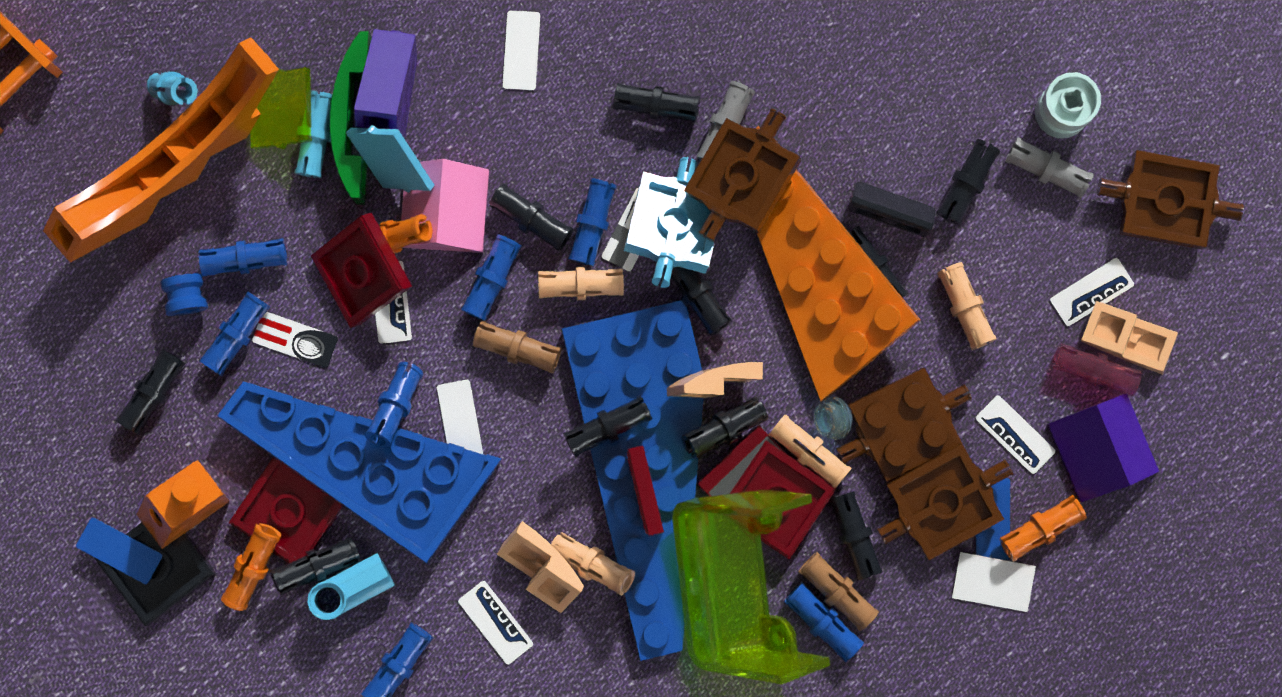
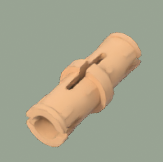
[937,262,997,350]
[538,267,624,300]
[769,414,852,488]
[551,532,635,596]

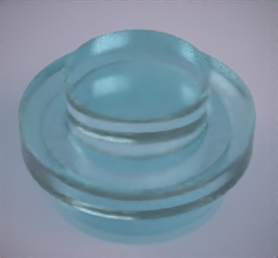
[814,397,852,440]

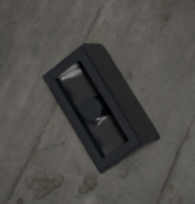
[847,181,936,237]

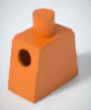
[137,460,229,549]

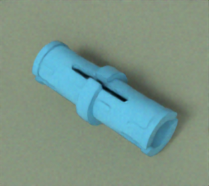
[146,71,198,106]
[294,91,332,179]

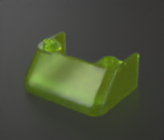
[672,490,830,685]

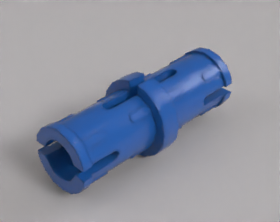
[568,178,617,267]
[461,234,522,322]
[198,238,288,277]
[199,291,270,376]
[365,362,423,448]
[783,583,864,662]
[361,622,434,697]

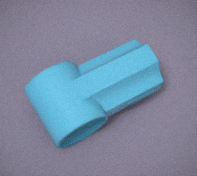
[307,553,395,620]

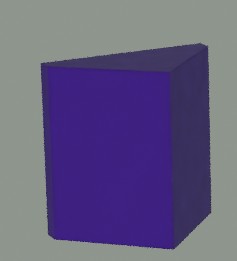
[1047,393,1159,503]

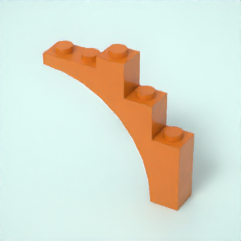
[43,37,279,262]

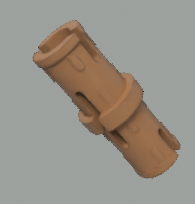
[473,321,562,374]
[798,552,879,631]

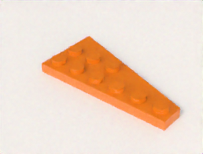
[756,126,921,401]

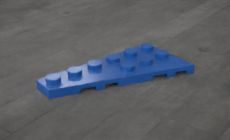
[217,381,502,564]

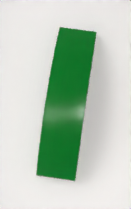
[330,31,372,205]

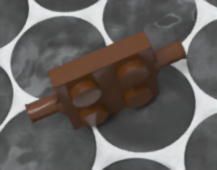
[684,108,801,242]
[1097,150,1244,250]
[836,367,972,482]
[877,443,1014,560]

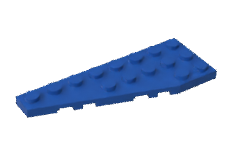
[562,300,703,661]

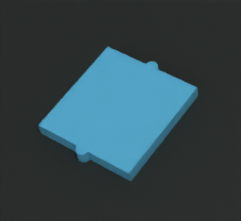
[346,125,435,193]

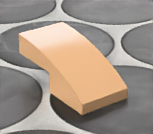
[1081,301,1178,375]
[667,362,763,398]
[497,521,584,613]

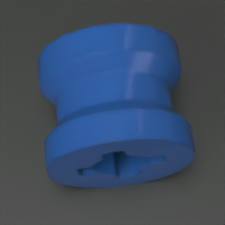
[160,273,208,316]

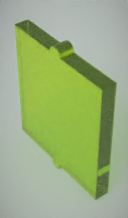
[250,67,312,150]

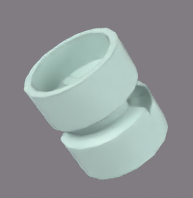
[1035,72,1101,138]

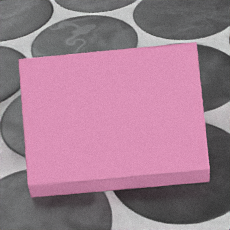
[401,159,489,253]

